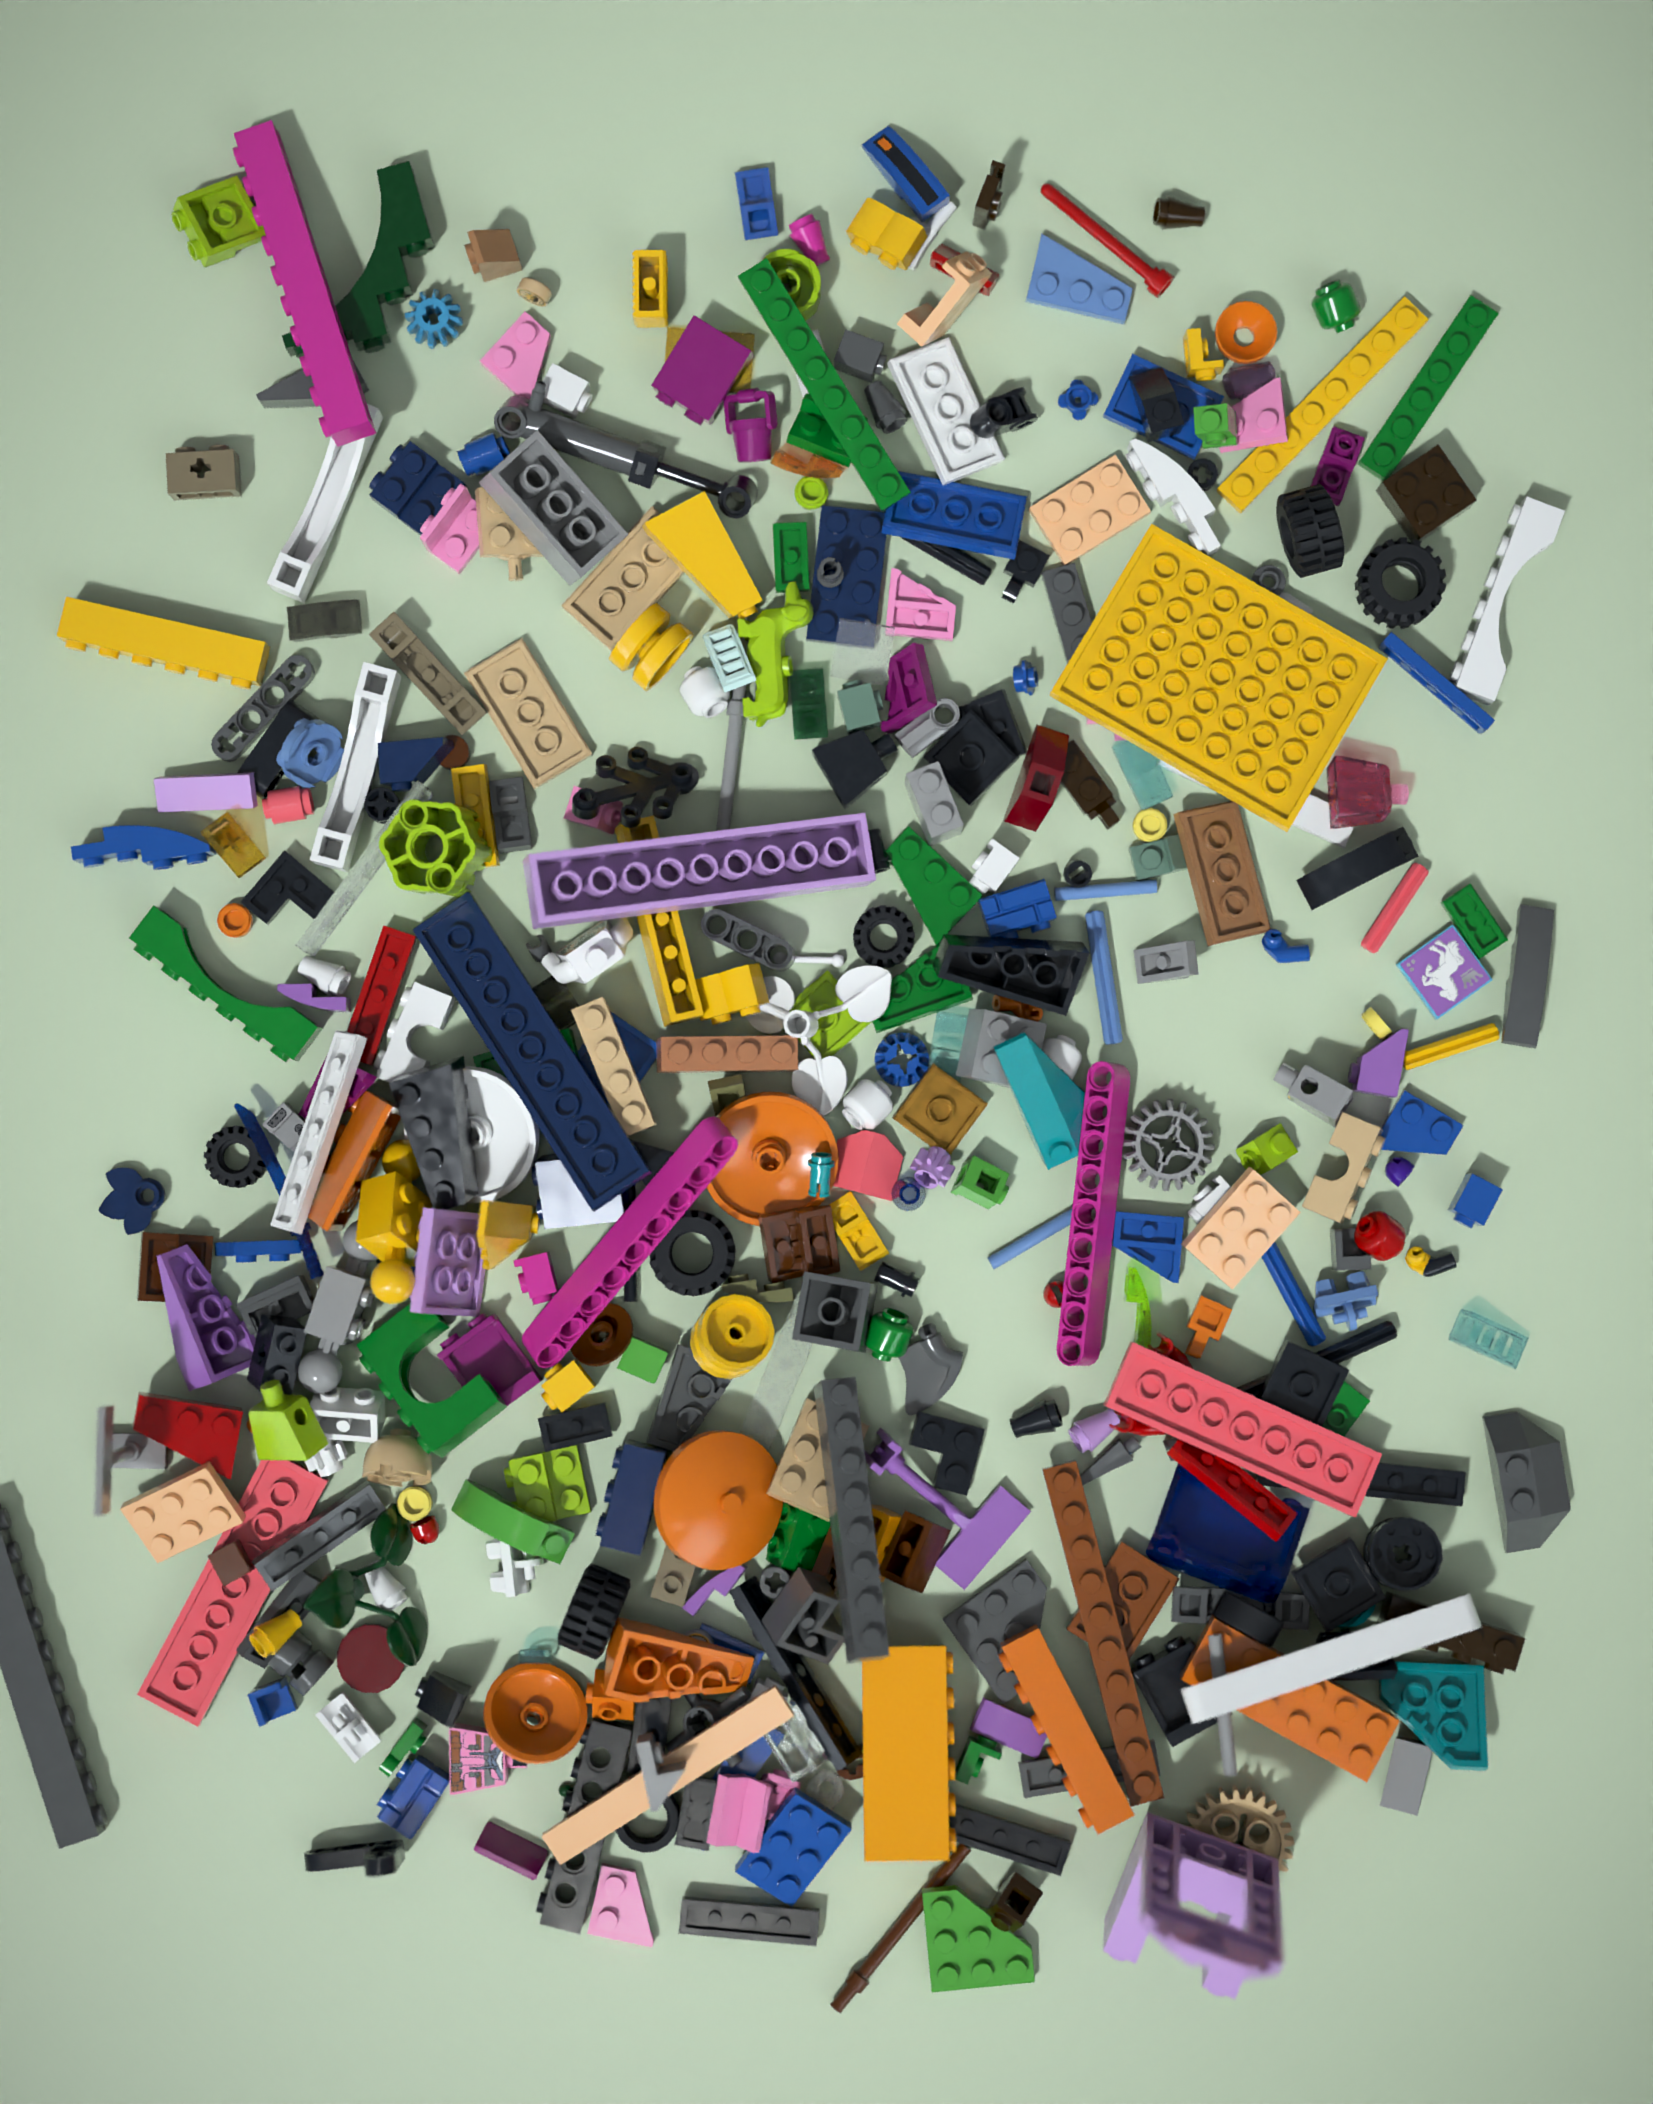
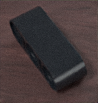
[237,700,319,799]

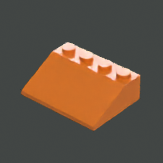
[308,1090,401,1231]

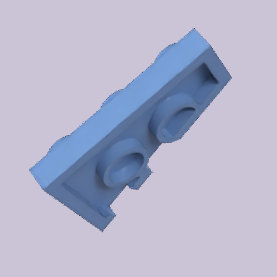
[1026,234,1133,324]

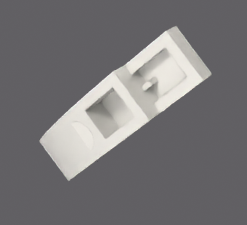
[1126,438,1221,556]

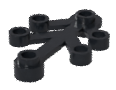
[572,747,699,828]

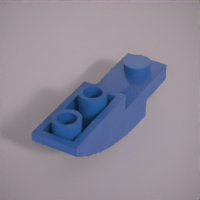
[71,825,216,870]

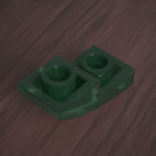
[790,667,828,740]

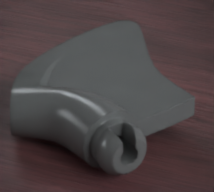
[898,1323,963,1415]

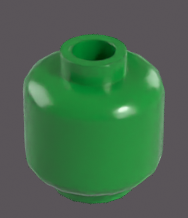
[1311,279,1361,333]
[865,1308,914,1362]

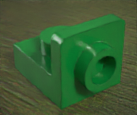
[955,1734,1002,1785]

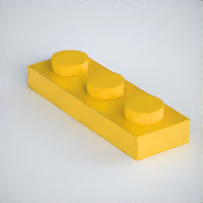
[451,764,500,868]

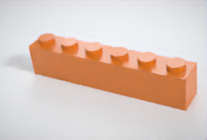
[998,1624,1135,1834]

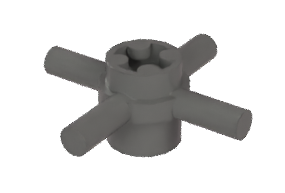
[666,1686,751,1768]

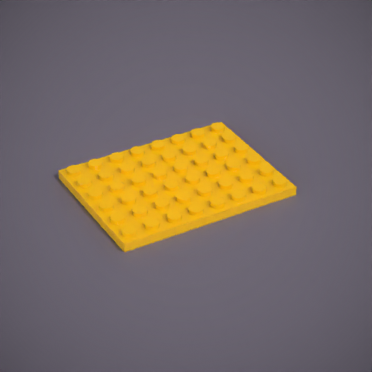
[1049,524,1388,832]

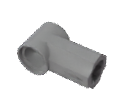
[894,698,960,758]

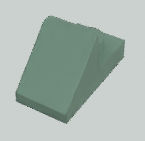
[1129,835,1187,881]

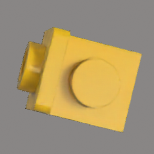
[1183,328,1224,381]

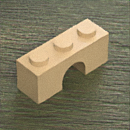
[1302,1112,1386,1224]

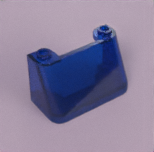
[1146,1463,1310,1603]

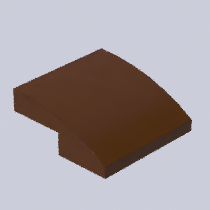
[758,1205,841,1283]
[137,1232,213,1302]

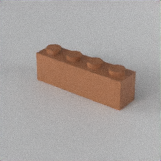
[656,1035,798,1073]

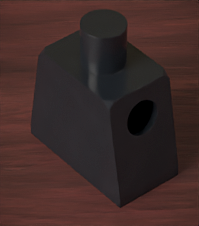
[812,730,898,809]

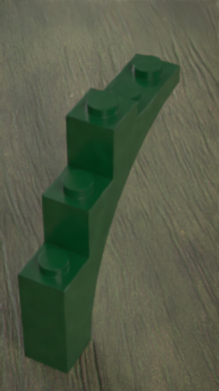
[282,161,435,358]

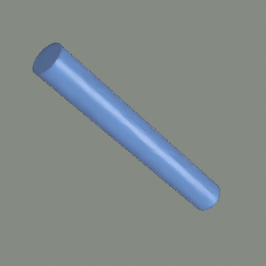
[1054,879,1157,901]
[987,1208,1072,1269]

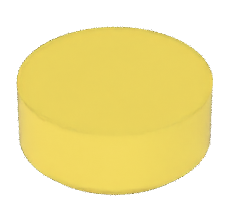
[1132,808,1167,843]
[1361,1007,1393,1040]
[397,1486,433,1521]

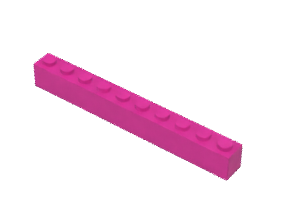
[232,120,376,447]

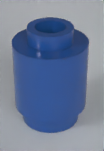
[457,432,510,476]

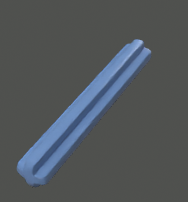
[1085,910,1123,1045]

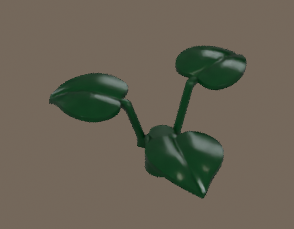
[304,1503,427,1666]

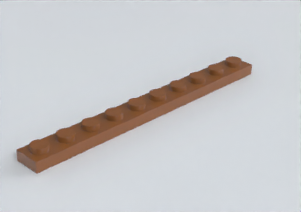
[1042,1460,1164,1807]

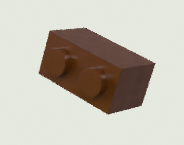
[879,1510,951,1594]

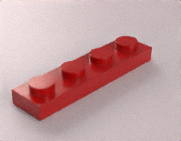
[347,925,417,1066]
[1167,1439,1298,1542]

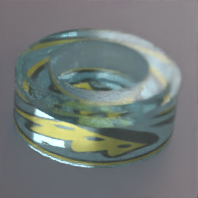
[517,1649,552,1664]

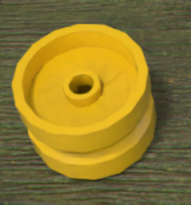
[609,603,694,691]
[690,1294,775,1379]

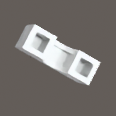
[374,982,456,1083]

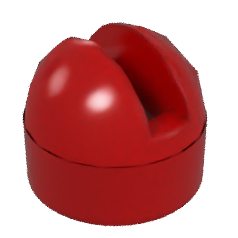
[1043,1280,1064,1308]
[409,1516,440,1545]

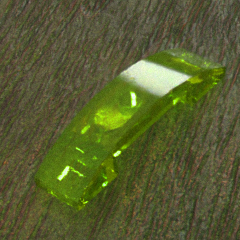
[1123,1267,1152,1349]

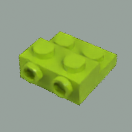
[171,175,266,268]
[504,1445,592,1522]

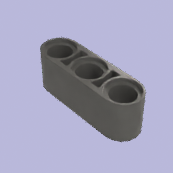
[701,909,795,971]

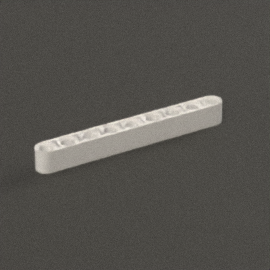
[1181,1594,1482,1724]

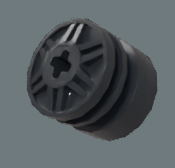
[1363,1517,1443,1591]

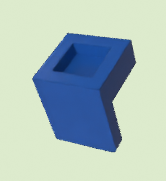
[247,1677,298,1727]

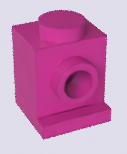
[513,1252,559,1305]

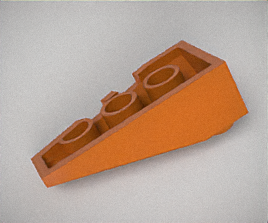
[603,1617,755,1703]

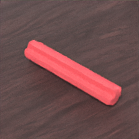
[1361,862,1429,953]

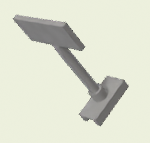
[94,1405,168,1516]

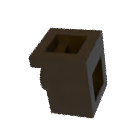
[986,1871,1043,1932]

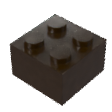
[1376,444,1477,542]

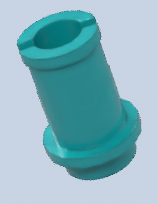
[807,1152,835,1198]

